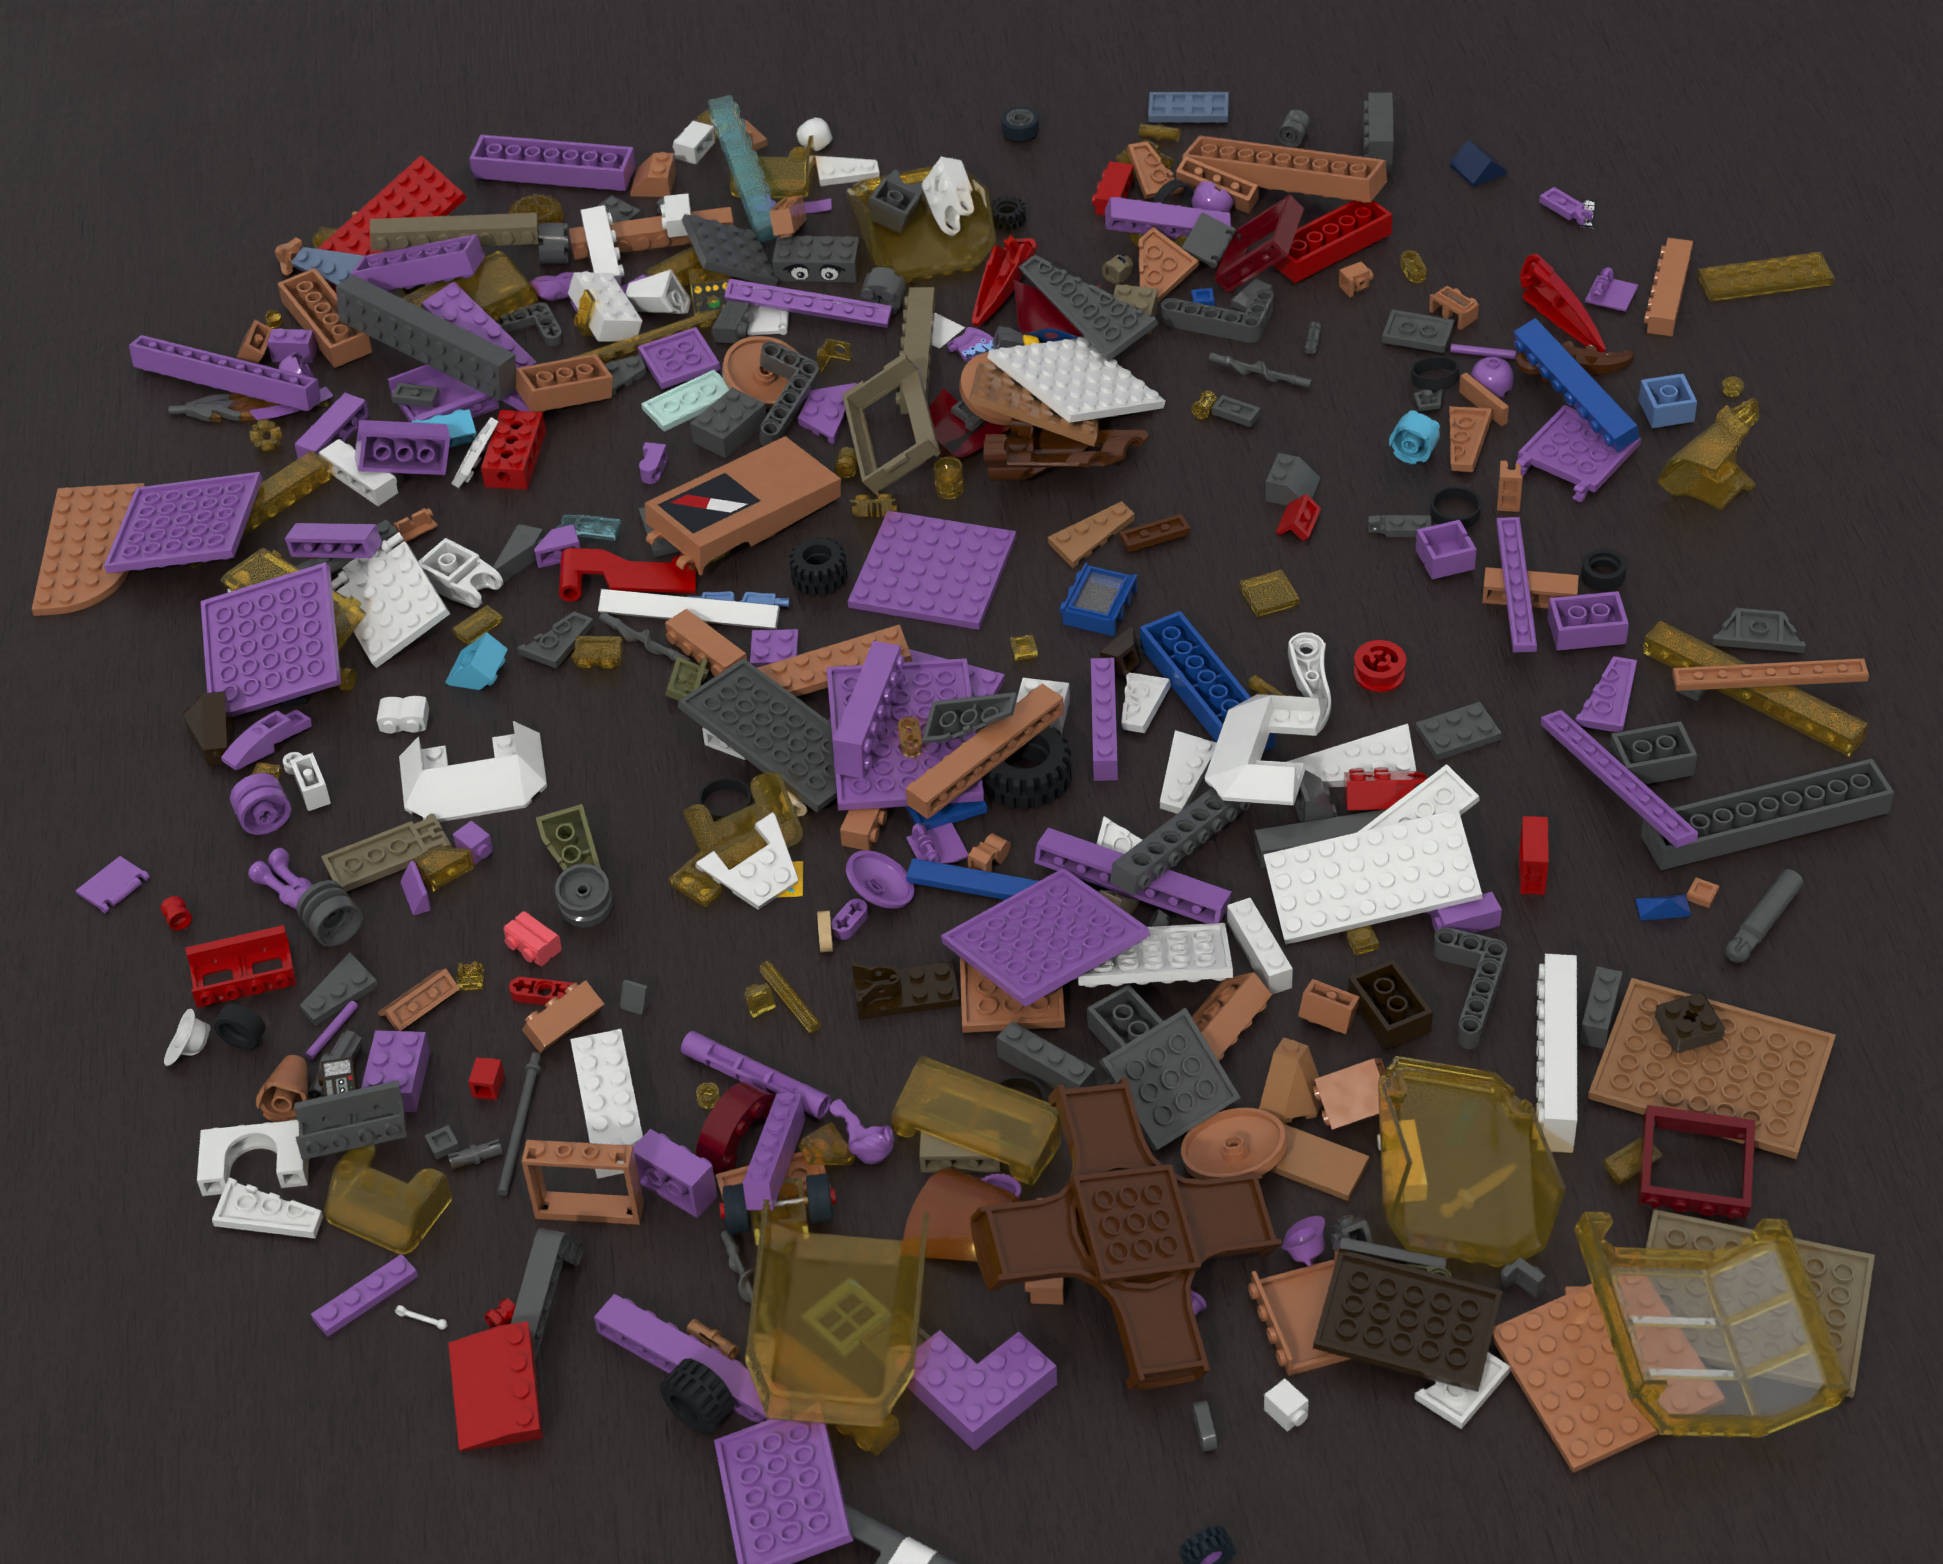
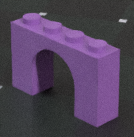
[1426,854,1502,933]

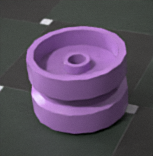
[230,773,291,835]

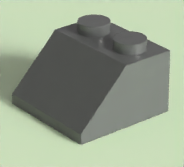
[1265,453,1321,506]
[1294,770,1337,823]

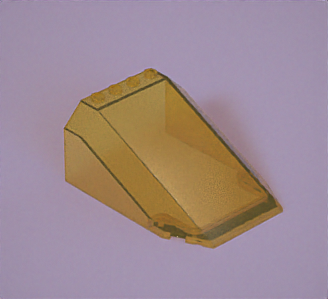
[847,166,996,283]
[1378,1056,1566,1267]
[745,1199,930,1428]

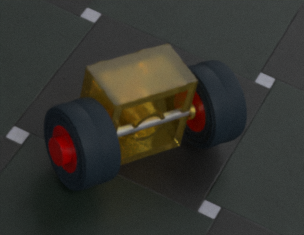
[719,1173,837,1246]

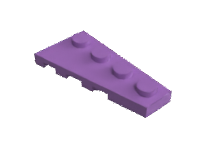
[1575,656,1637,732]

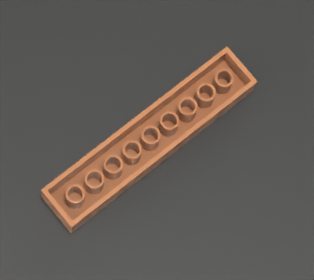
[1182,136,1387,203]

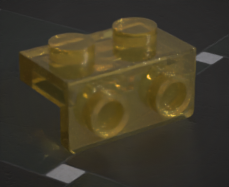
[571,636,623,668]

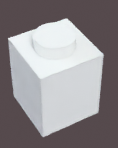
[1264,1379,1309,1432]

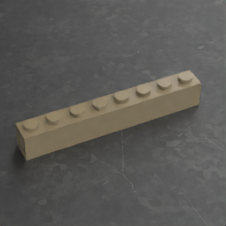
[370,213,538,251]
[896,287,935,414]

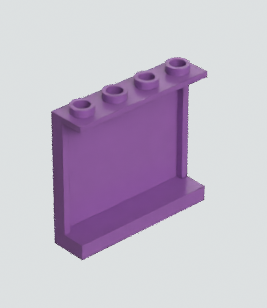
[388,364,499,422]

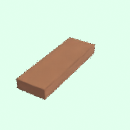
[1459,373,1509,426]

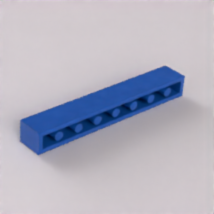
[1514,318,1639,452]

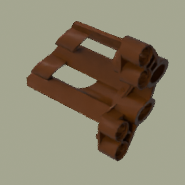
[984,417,1150,480]

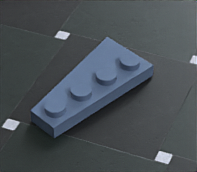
[291,247,363,287]

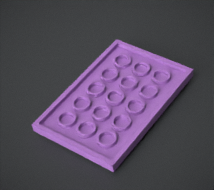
[714,1401,853,1564]

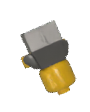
[992,326,1040,349]

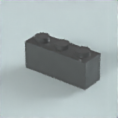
[1579,966,1623,1049]

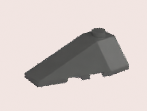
[922,692,1018,744]

